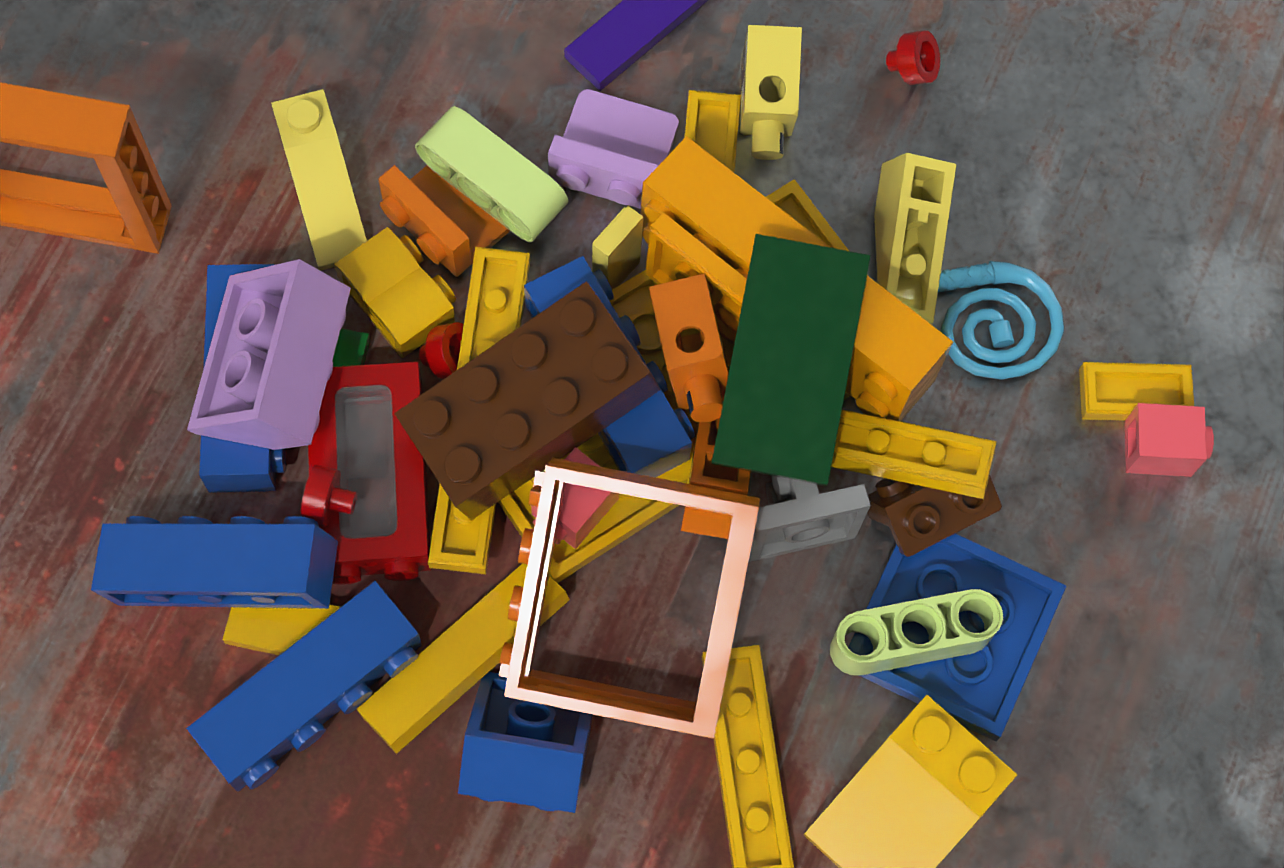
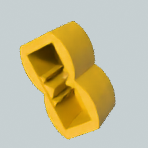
[334,227,456,359]

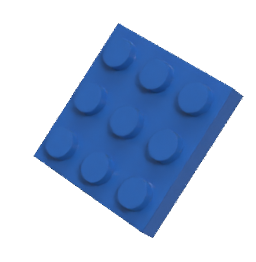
[848,533,1067,742]

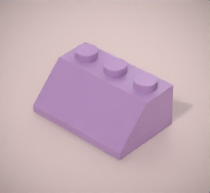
[187,259,351,450]

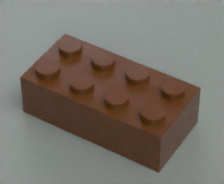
[394,281,661,520]

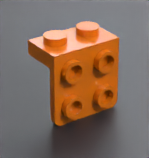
[378,165,510,278]

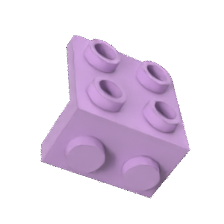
[548,89,679,209]

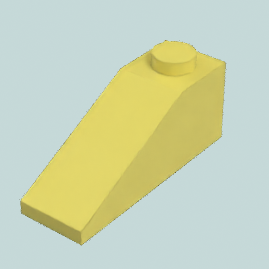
[271,89,367,271]
[874,153,956,324]

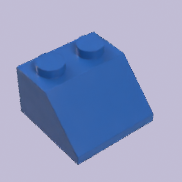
[458,672,593,813]

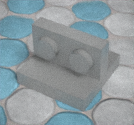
[749,476,870,562]

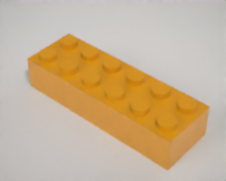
[640,136,953,421]

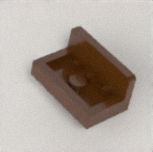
[867,475,1002,557]

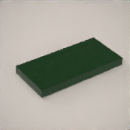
[711,234,871,486]

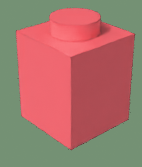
[1124,403,1214,477]
[531,447,619,549]

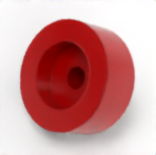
[886,30,940,85]
[419,322,464,379]
[301,464,358,526]

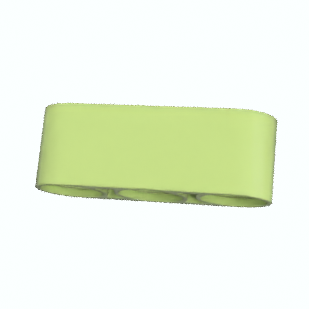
[415,106,569,242]
[830,589,1003,675]

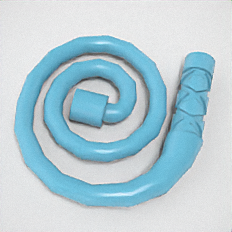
[938,261,1064,380]

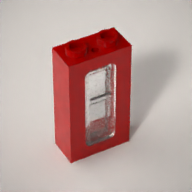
[308,362,431,585]

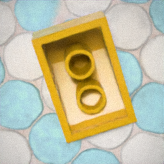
[804,695,1018,868]

